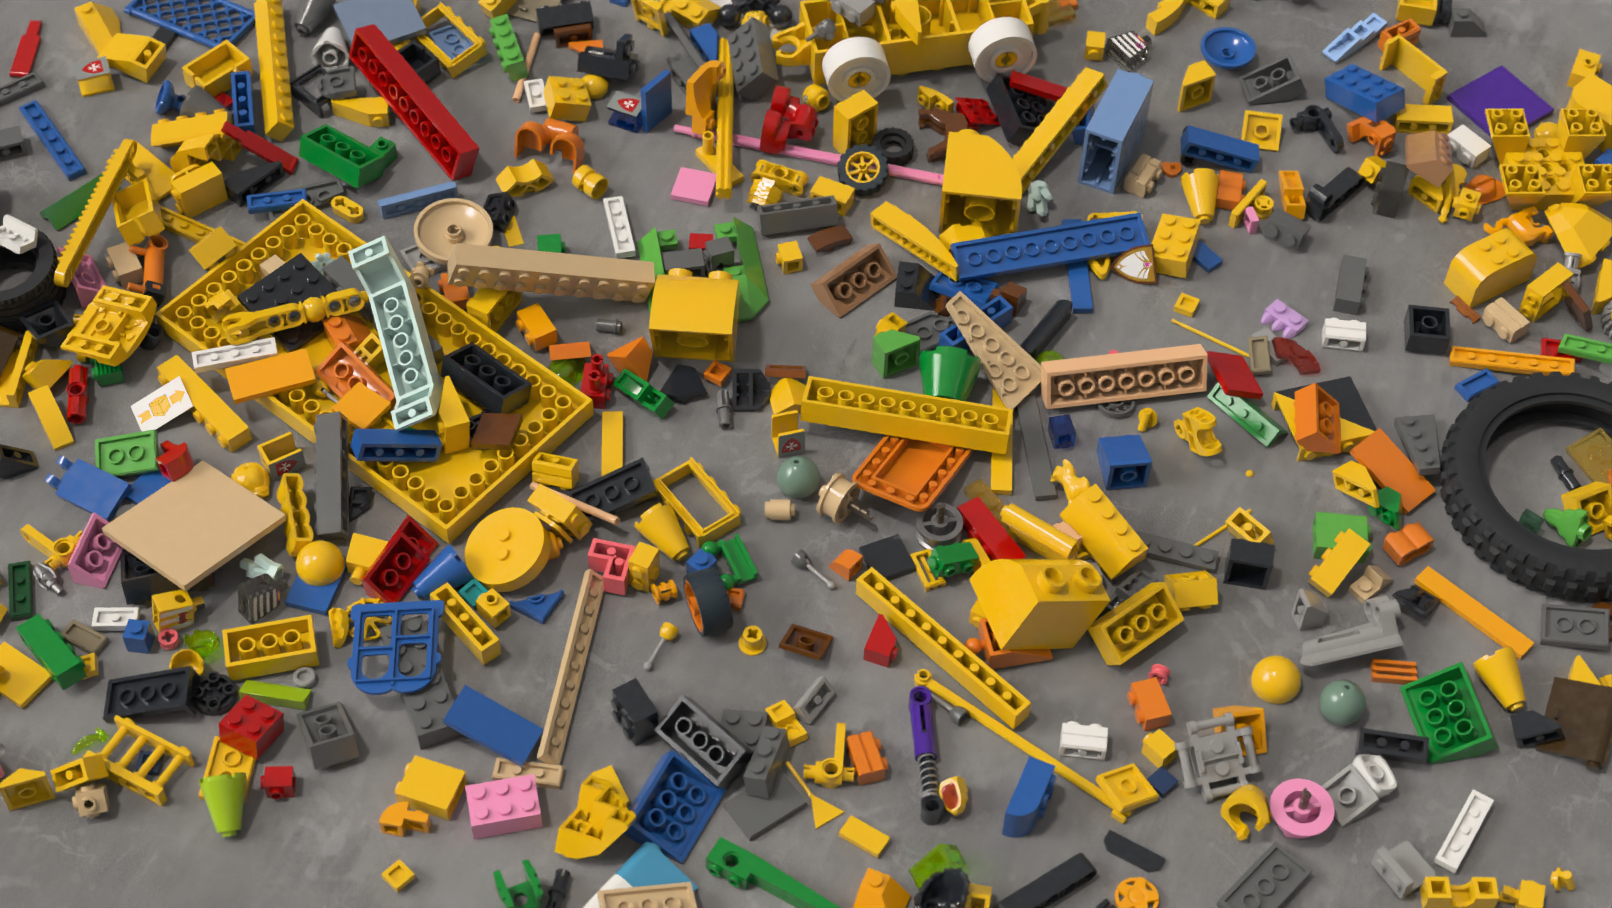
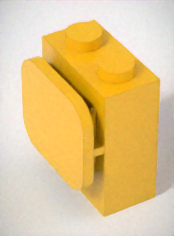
[170,162,228,218]
[527,484,593,544]

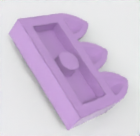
[1261,299,1309,339]

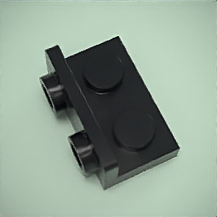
[483,191,517,232]

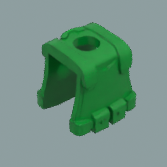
[493,859,543,908]

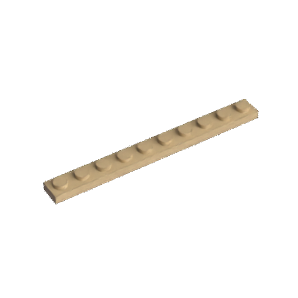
[537,569,604,765]

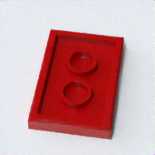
[1207,351,1263,399]

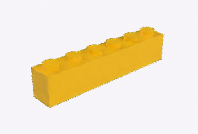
[156,355,252,453]

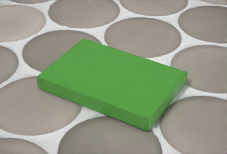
[95,429,159,478]

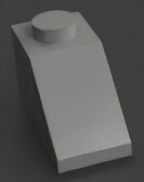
[1291,589,1328,631]

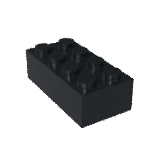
[440,342,532,414]
[654,695,754,790]

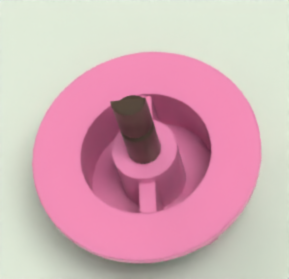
[1270,779,1335,839]

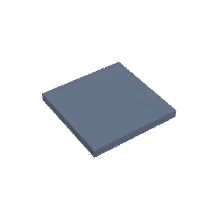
[333,0,427,45]

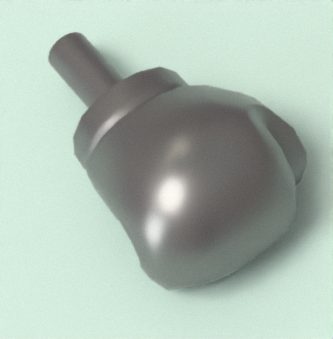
[805,19,837,42]

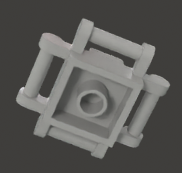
[1174,712,1262,802]

